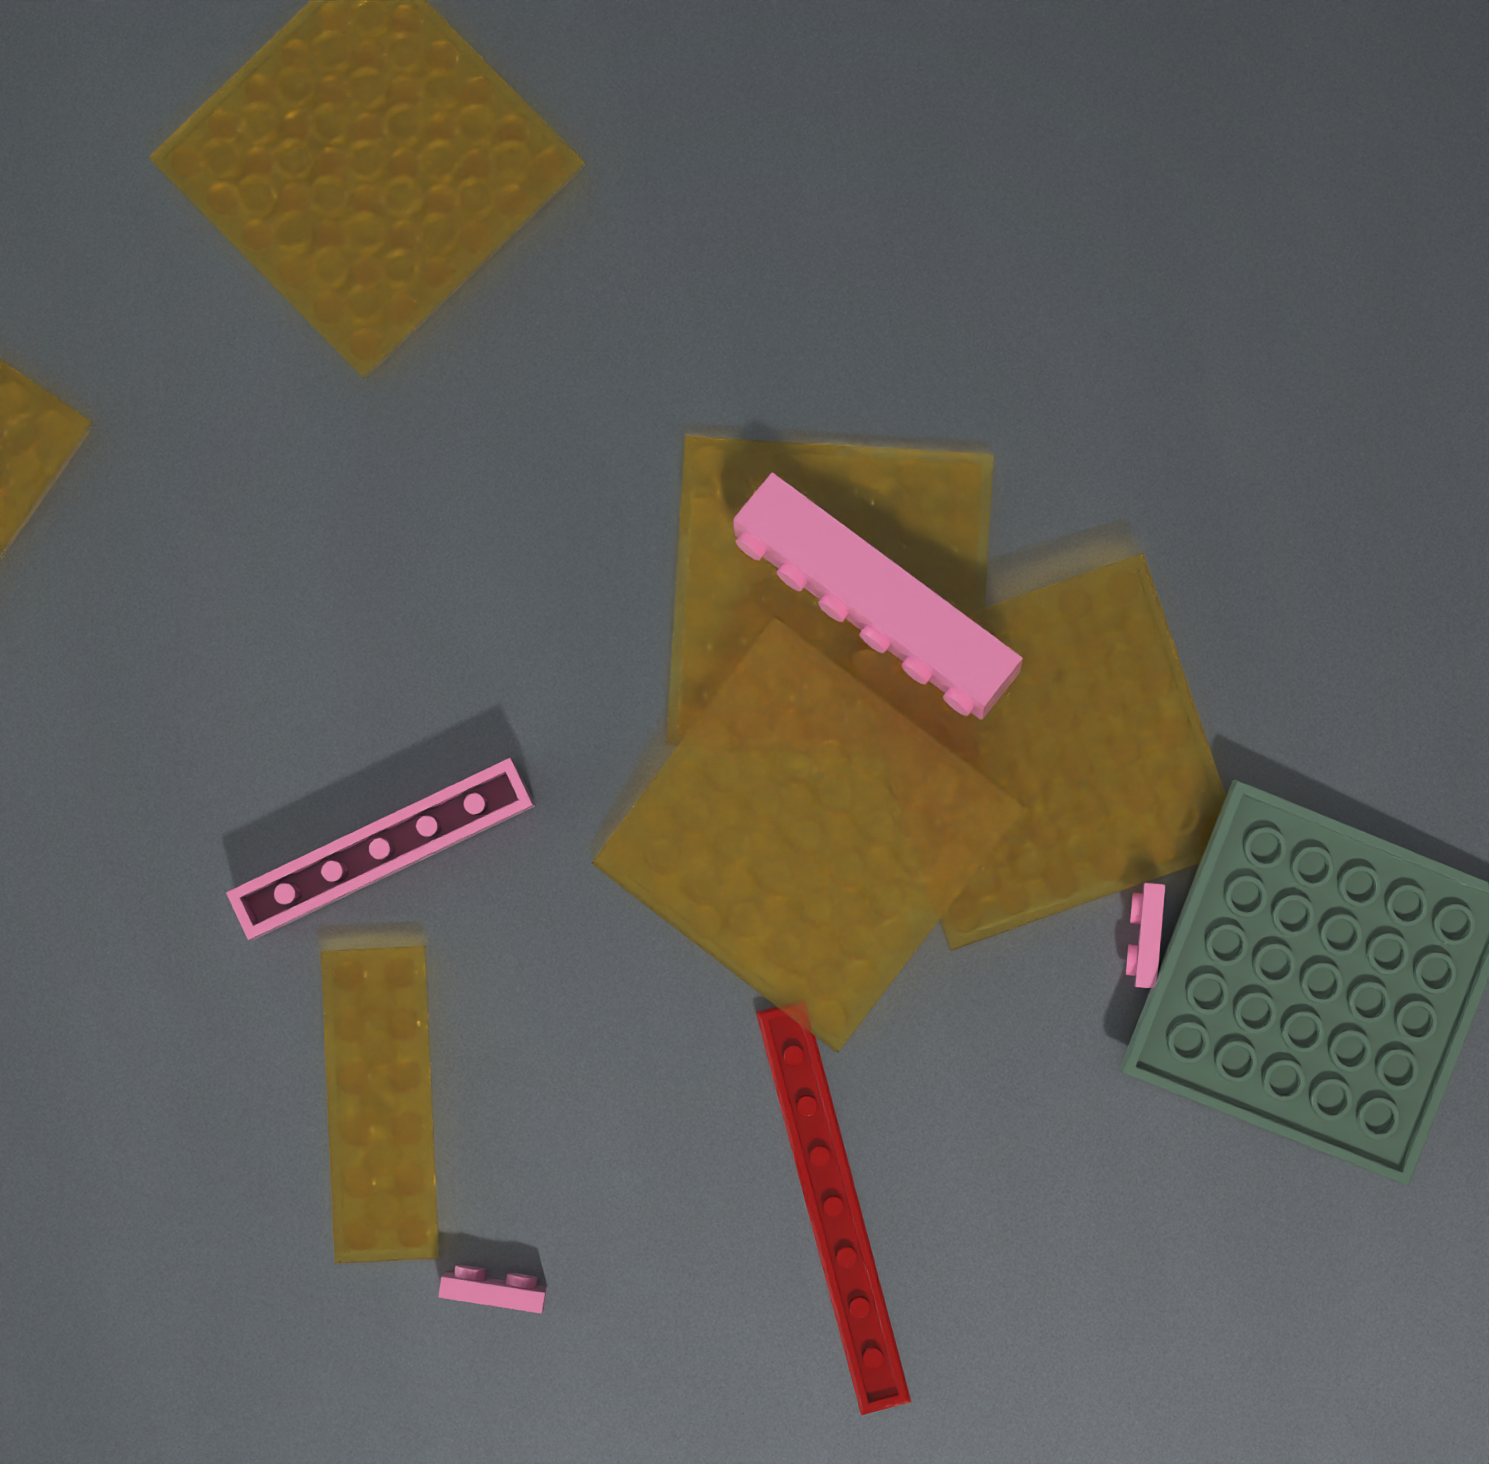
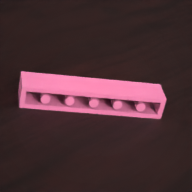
[733,472,1023,720]
[226,758,536,940]

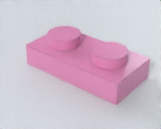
[1126,883,1165,989]
[438,1265,548,1314]

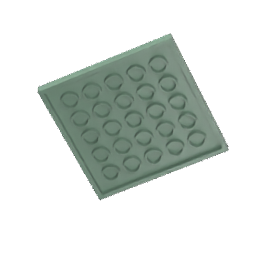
[1119,780,1489,1186]

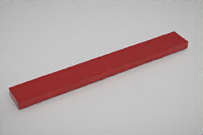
[756,999,911,1416]

